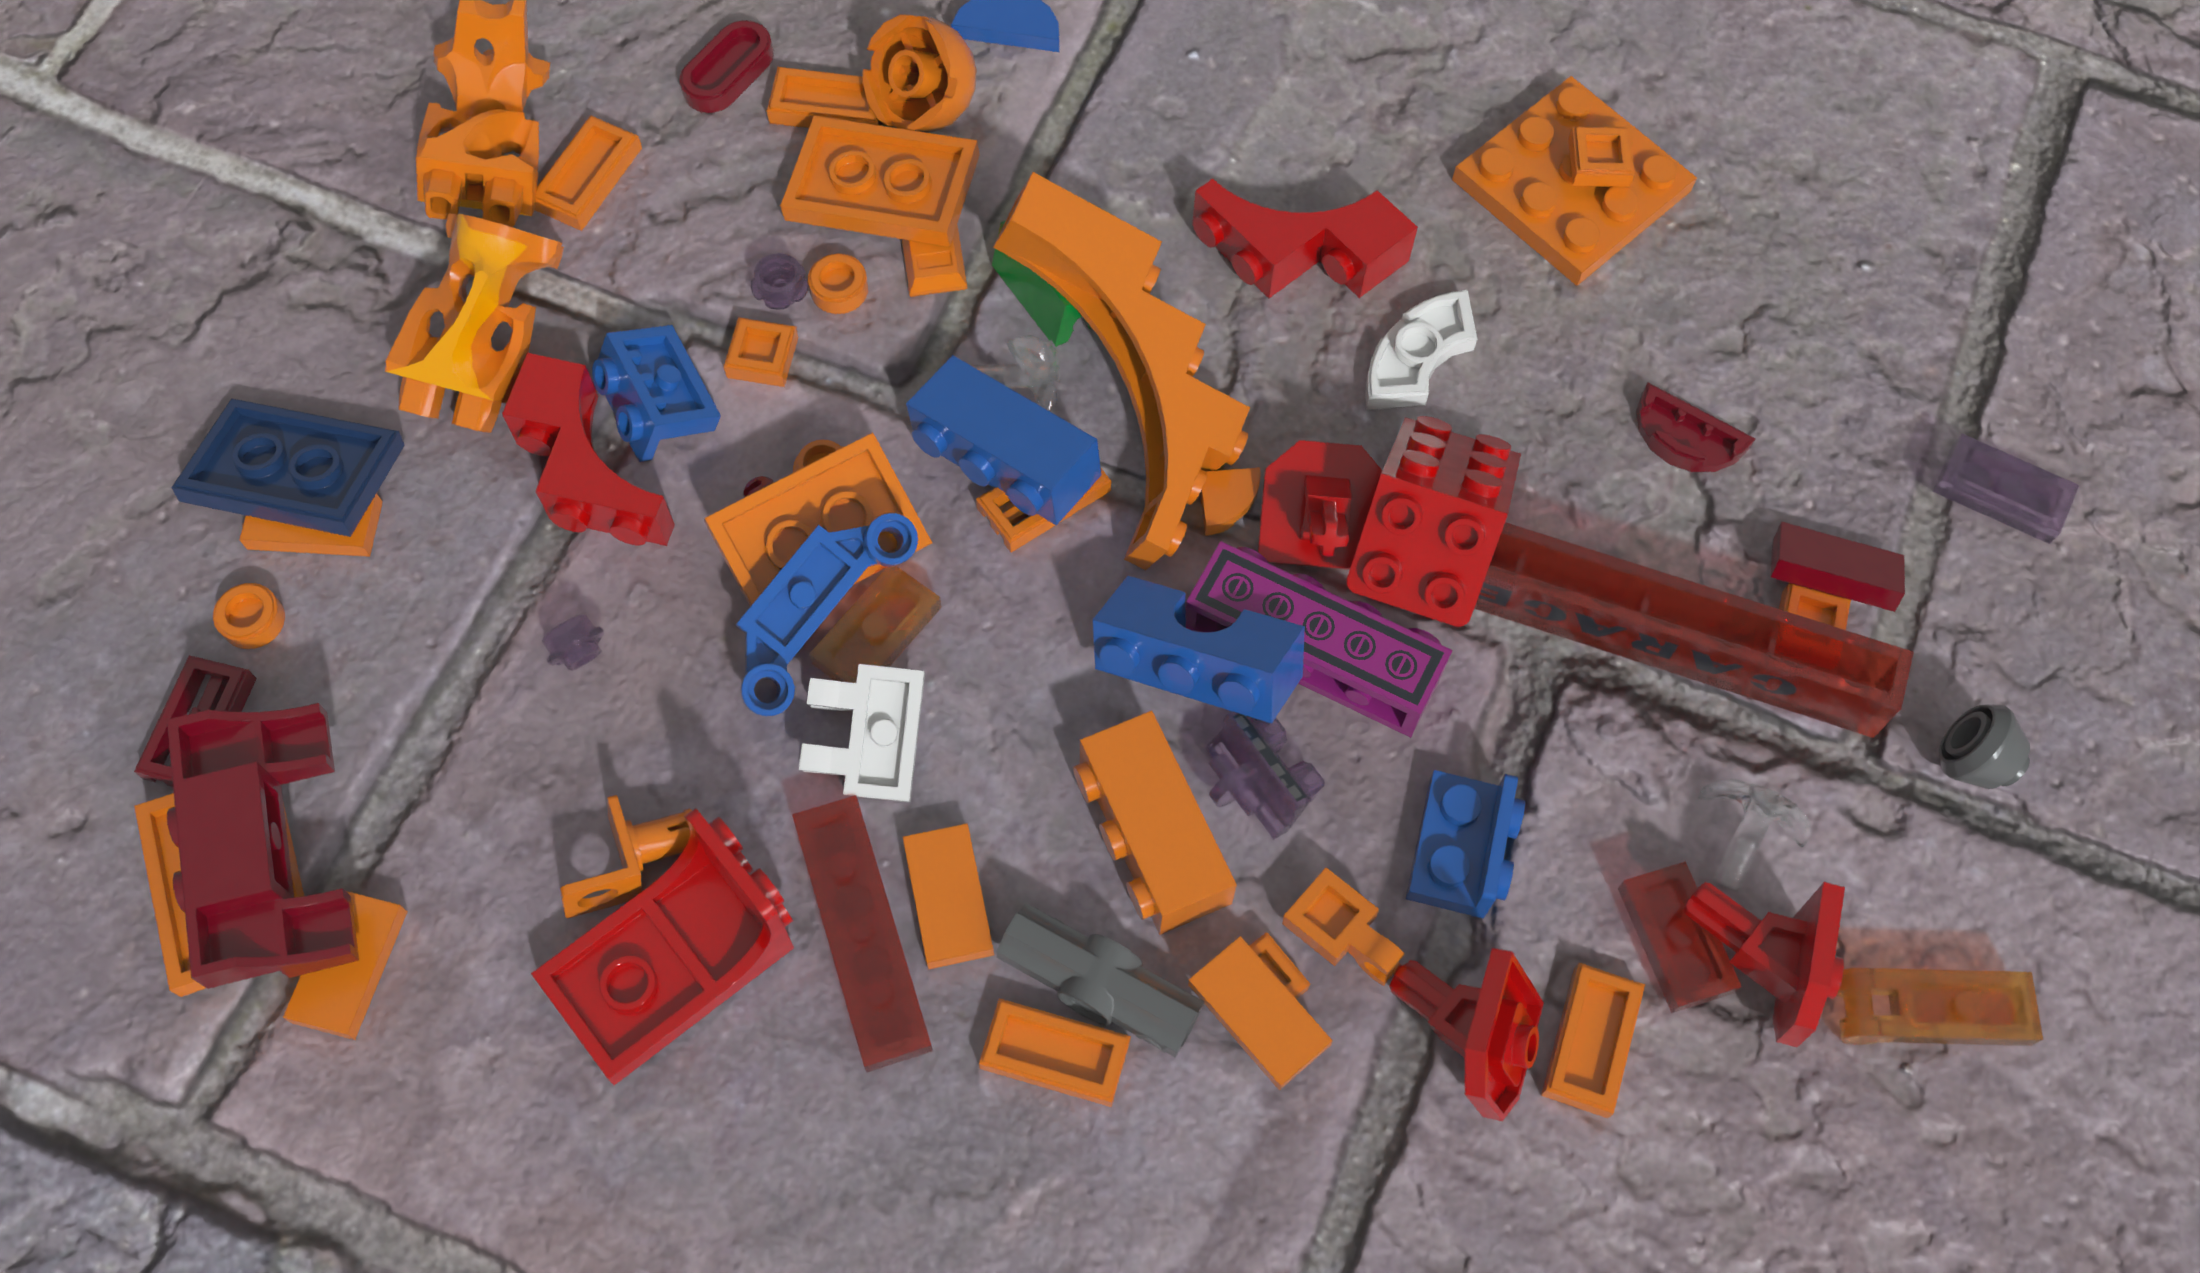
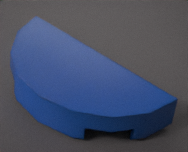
[951,0,1060,52]

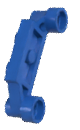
[735,513,918,716]

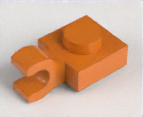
[1282,867,1404,986]

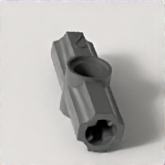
[996,903,1205,1058]

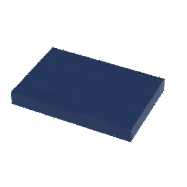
[171,398,405,537]

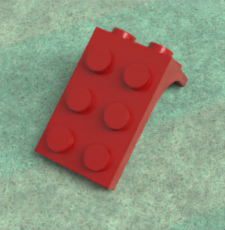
[1347,416,1521,627]
[531,808,794,1086]

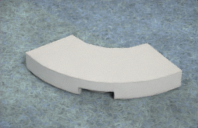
[1365,290,1477,410]

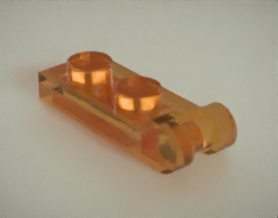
[1837,968,2043,1046]

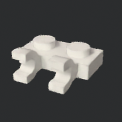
[799,664,925,802]

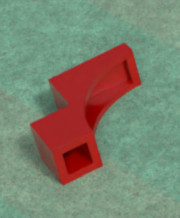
[1192,178,1418,299]
[502,353,675,546]

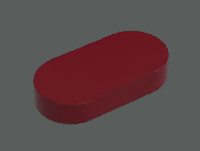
[680,20,774,113]

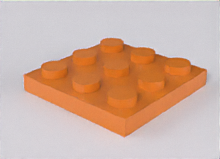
[1452,76,1697,286]

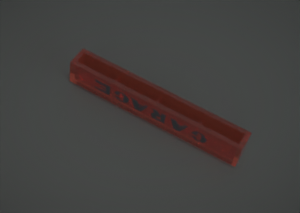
[1474,522,1914,738]

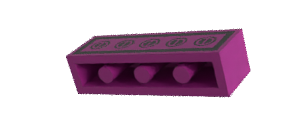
[1186,541,1453,738]

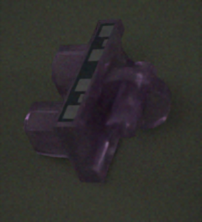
[1206,711,1325,839]

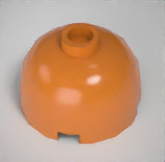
[862,15,977,133]

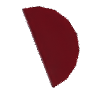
[1636,382,1756,472]

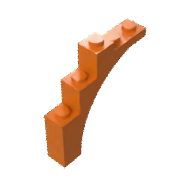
[993,172,1250,570]

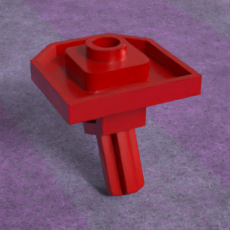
[1257,440,1382,570]
[1683,882,1845,1047]
[1389,948,1544,1122]

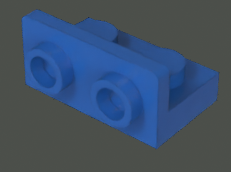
[592,325,721,462]
[1405,770,1525,919]

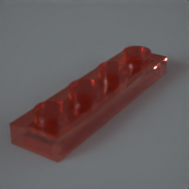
[792,795,933,1073]

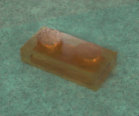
[809,566,942,683]

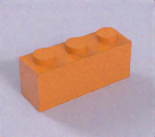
[1073,710,1237,935]

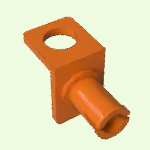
[560,795,692,918]

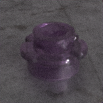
[751,253,809,310]
[542,614,604,671]

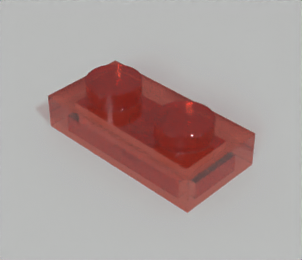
[1618,861,1742,1013]

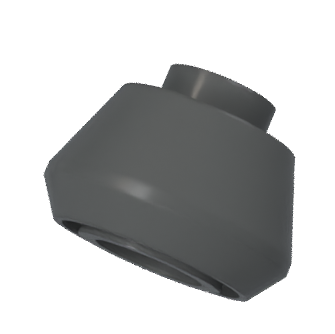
[1939,704,2030,789]

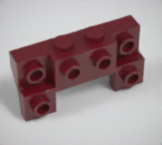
[167,703,359,989]

